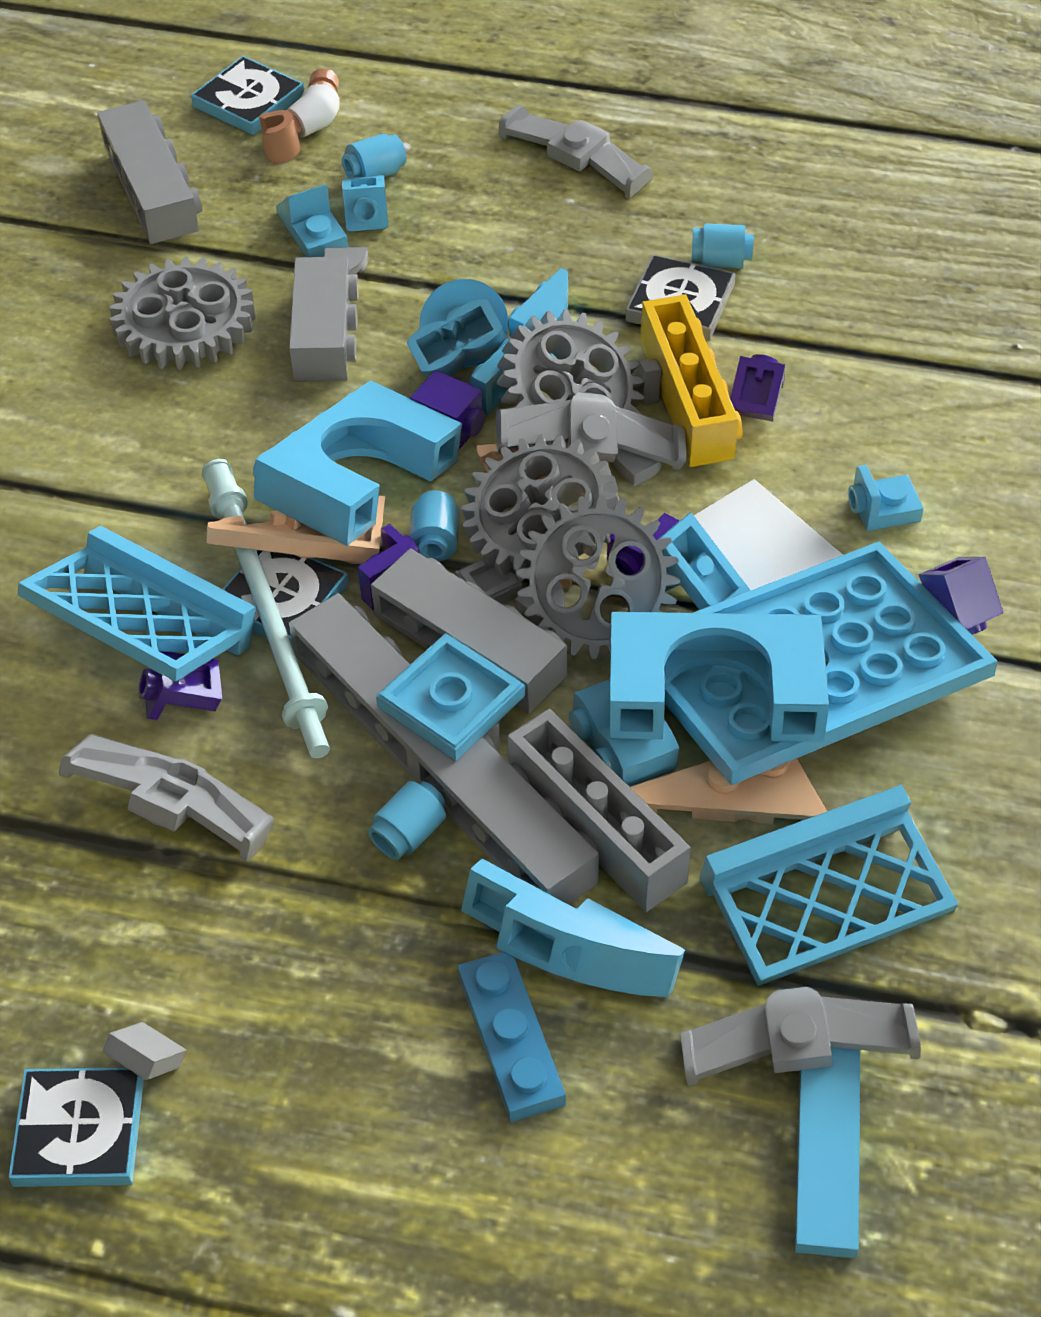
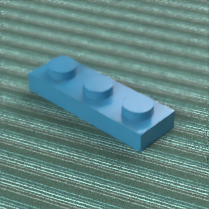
[457,952,566,1123]

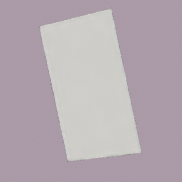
[694,479,843,590]

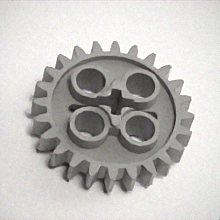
[109,257,256,370]
[497,310,644,414]
[461,434,619,581]
[516,495,680,659]

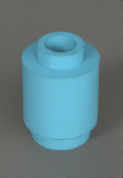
[342,133,406,178]
[691,224,754,269]
[409,490,460,561]
[367,781,446,860]

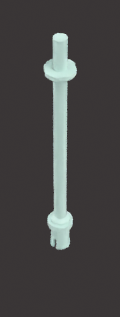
[202,459,330,758]

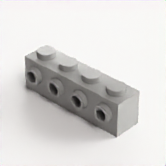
[97,100,202,244]
[371,548,567,714]
[508,708,691,912]

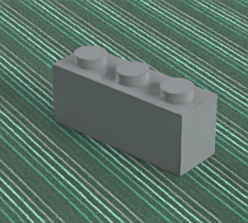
[289,256,359,382]

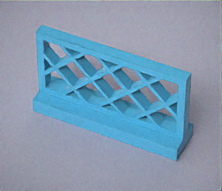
[18,526,256,682]
[699,784,959,986]

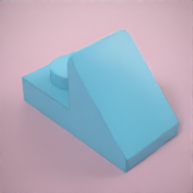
[276,185,348,257]
[659,513,751,610]

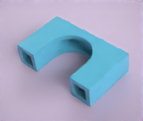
[253,380,462,546]
[610,612,829,742]

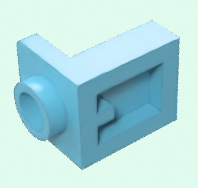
[342,175,388,231]
[848,465,924,531]

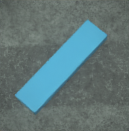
[795,1047,860,1258]

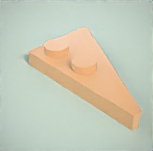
[206,496,385,564]
[630,758,827,825]

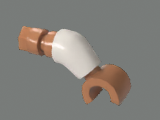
[259,68,339,164]

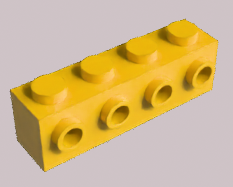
[641,294,743,467]

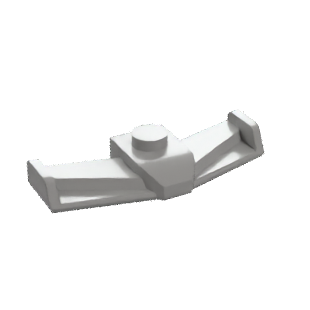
[499,105,654,200]
[496,392,686,470]
[59,734,274,862]
[681,987,921,1086]

